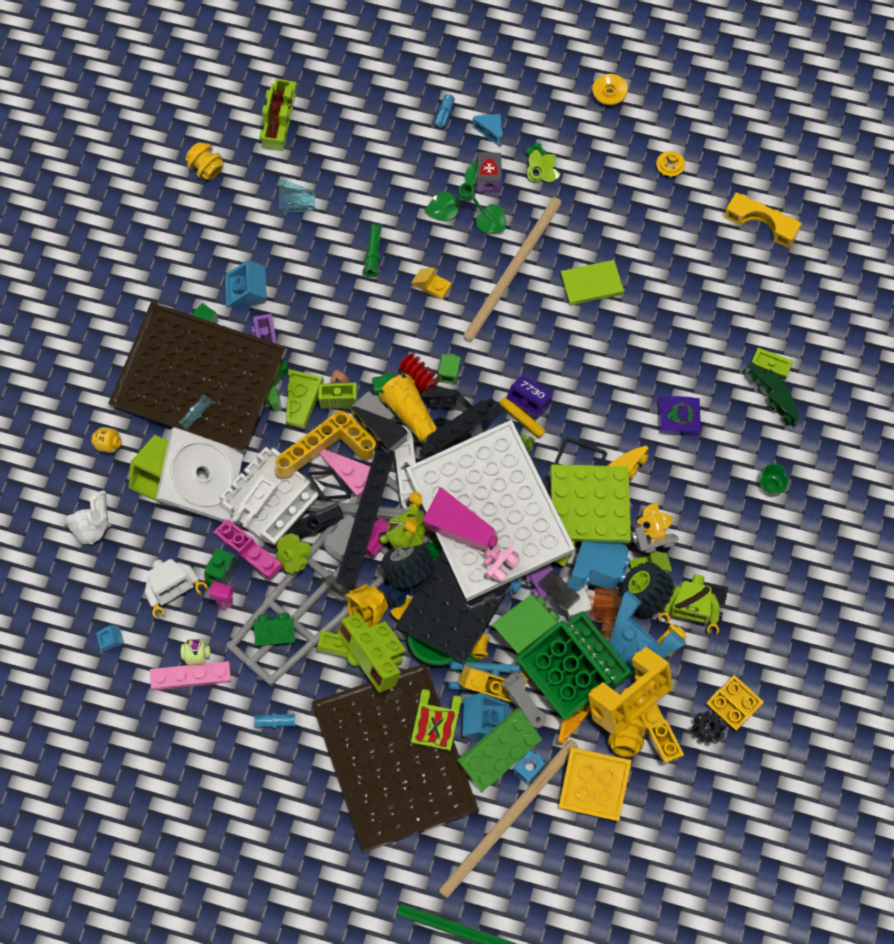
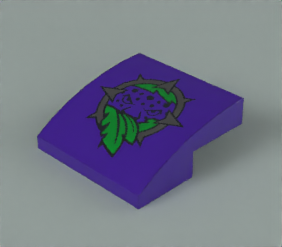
[659,396,701,436]

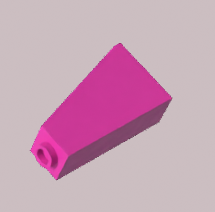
[423,488,498,552]

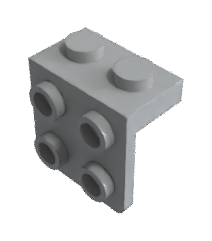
[630,523,679,553]

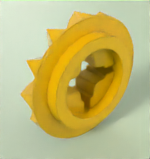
[656,151,685,178]

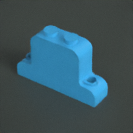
[567,542,630,590]

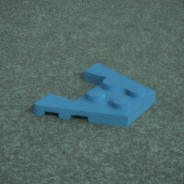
[609,591,686,672]

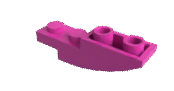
[214,519,283,580]

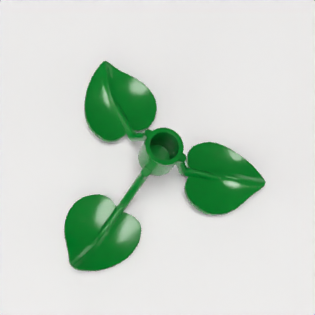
[425,158,507,234]

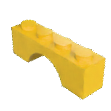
[724,192,802,249]

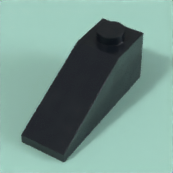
[351,406,407,454]

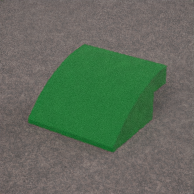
[516,611,634,721]

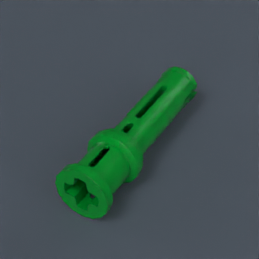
[362,223,382,277]

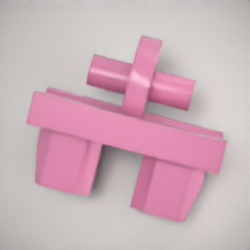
[484,546,520,583]

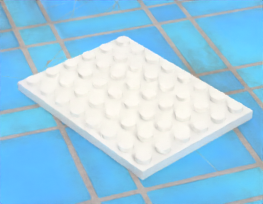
[406,420,576,601]

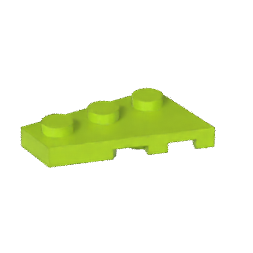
[286,369,324,429]

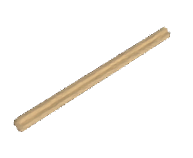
[464,197,561,342]
[439,740,578,898]

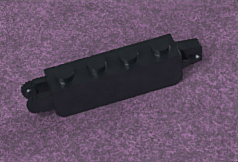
[419,398,503,460]

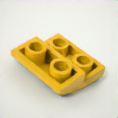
[706,675,764,731]

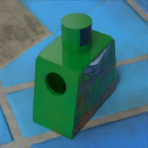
[204,548,240,588]

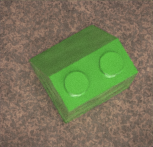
[492,594,560,654]

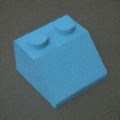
[225,260,267,308]
[462,693,510,741]

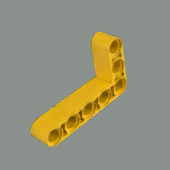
[275,411,376,478]

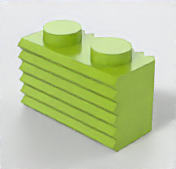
[318,383,358,409]

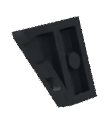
[422,389,472,412]

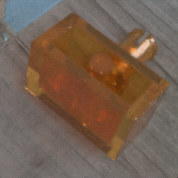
[594,588,623,635]

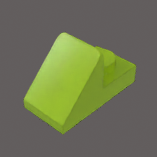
[629,551,672,573]

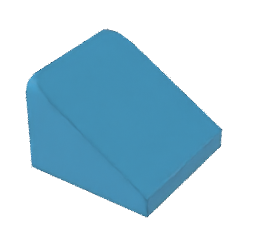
[96,625,124,651]

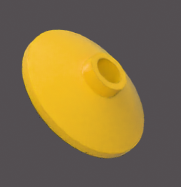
[592,74,628,105]

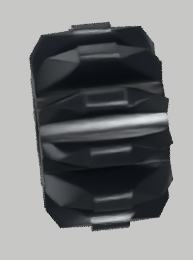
[691,710,726,746]

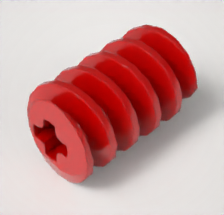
[399,353,440,393]

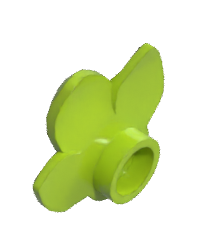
[527,150,560,182]

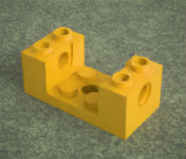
[588,647,673,737]

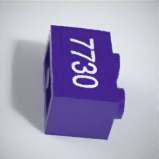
[506,375,554,418]

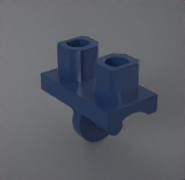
[383,580,419,607]

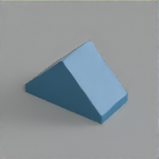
[473,114,502,147]

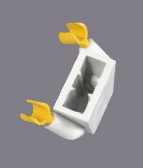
[145,559,207,620]

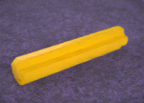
[500,397,545,438]

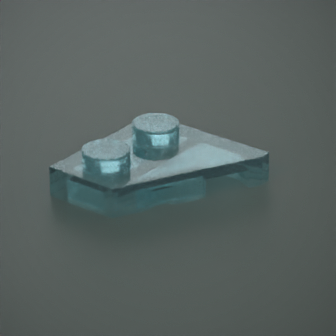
[279,179,316,212]

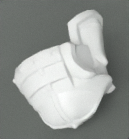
[63,491,111,545]

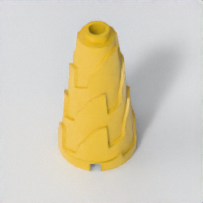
[379,374,437,443]

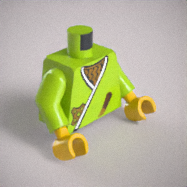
[379,491,426,550]

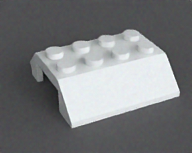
[219,447,326,545]

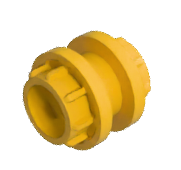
[186,142,224,180]
[608,717,646,757]

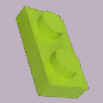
[752,348,793,380]

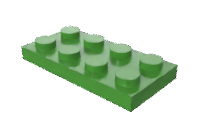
[457,708,542,792]

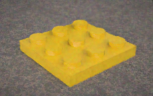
[559,747,632,821]

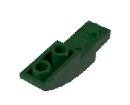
[745,361,799,428]

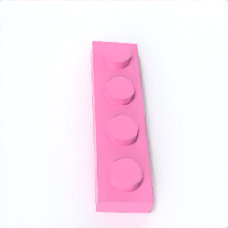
[150,661,231,690]

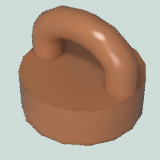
[330,370,350,383]

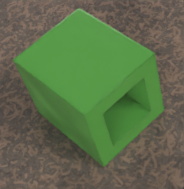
[438,354,461,385]

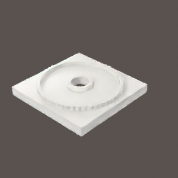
[156,428,244,522]

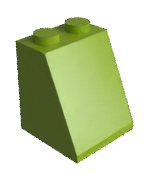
[128,435,168,504]

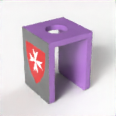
[477,152,502,192]

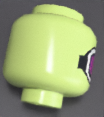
[181,639,210,665]

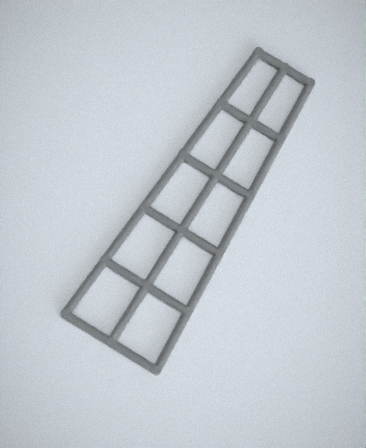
[227,430,436,686]

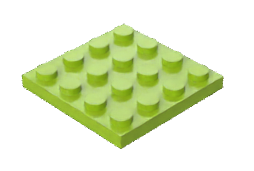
[550,465,631,543]

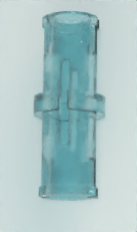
[179,394,213,430]

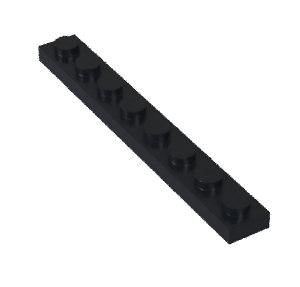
[336,450,394,588]

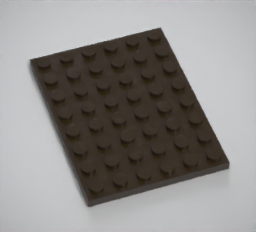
[108,302,287,453]
[312,663,479,853]

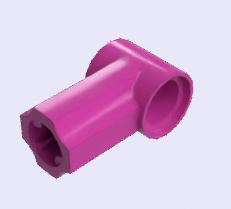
[366,517,389,558]
[209,581,234,611]

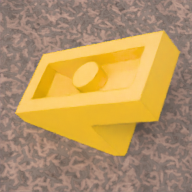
[411,268,452,300]

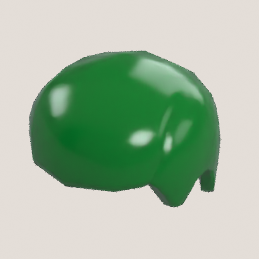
[759,463,789,495]

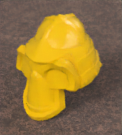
[344,584,388,627]

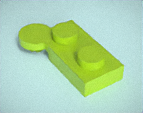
[317,630,359,666]

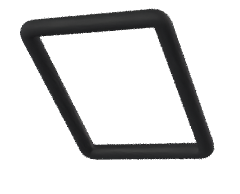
[554,437,607,466]
[306,470,352,500]

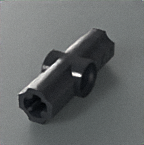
[286,503,344,539]

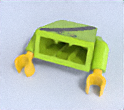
[658,574,720,634]

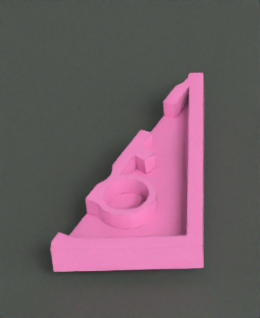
[319,449,370,498]

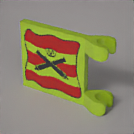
[411,689,462,751]

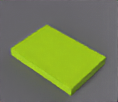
[561,260,624,306]

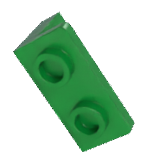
[253,613,295,646]

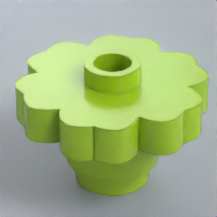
[276,533,312,574]

